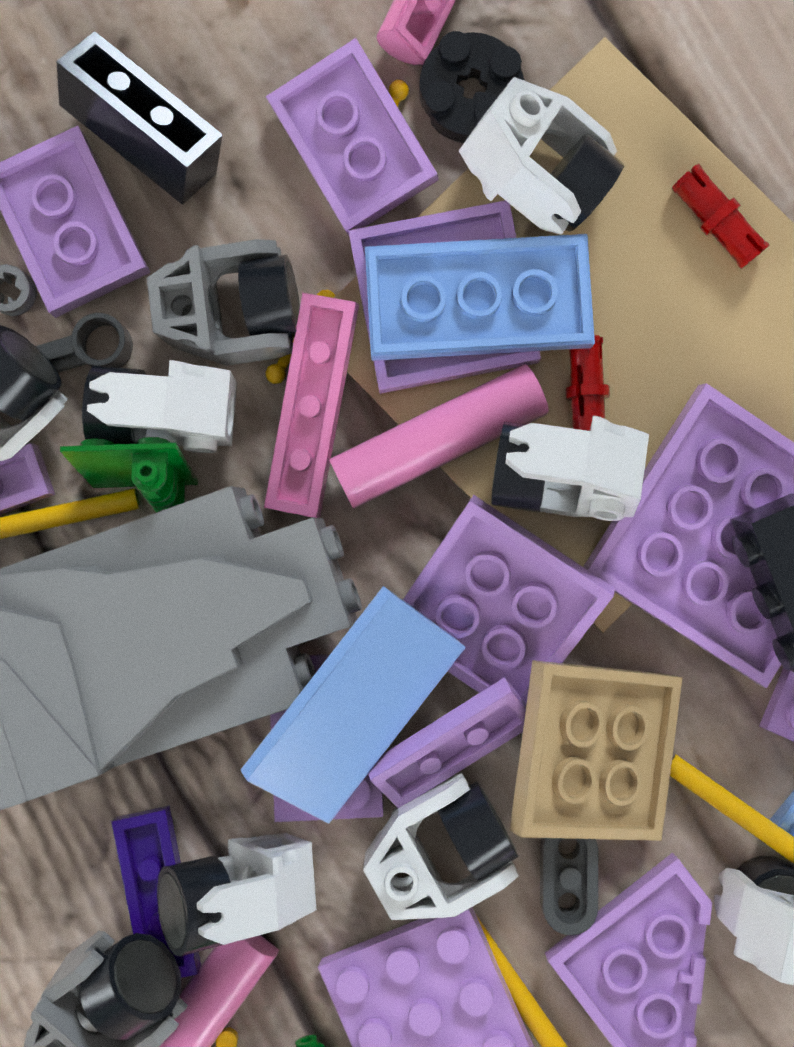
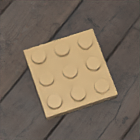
[509,660,683,841]

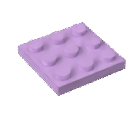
[348,200,541,394]
[403,495,615,704]
[318,907,534,1047]

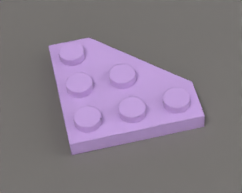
[545,853,712,1047]

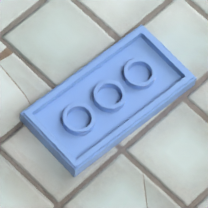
[365,234,595,361]
[241,586,466,824]

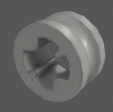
[0,264,37,316]

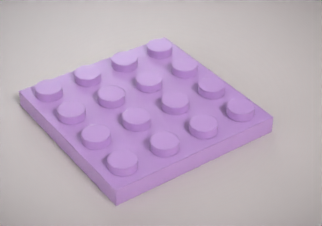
[583,383,794,688]

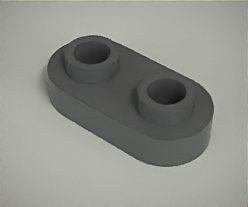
[540,838,598,935]

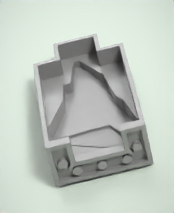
[0,486,362,810]

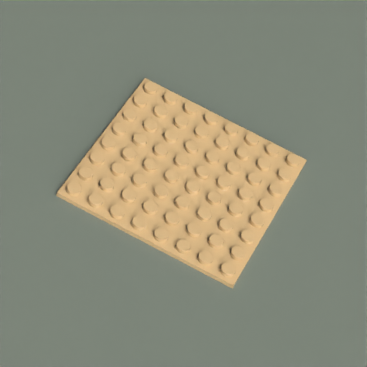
[334,37,794,633]

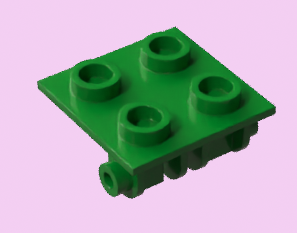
[60,437,198,513]

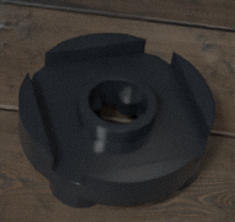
[419,31,524,143]

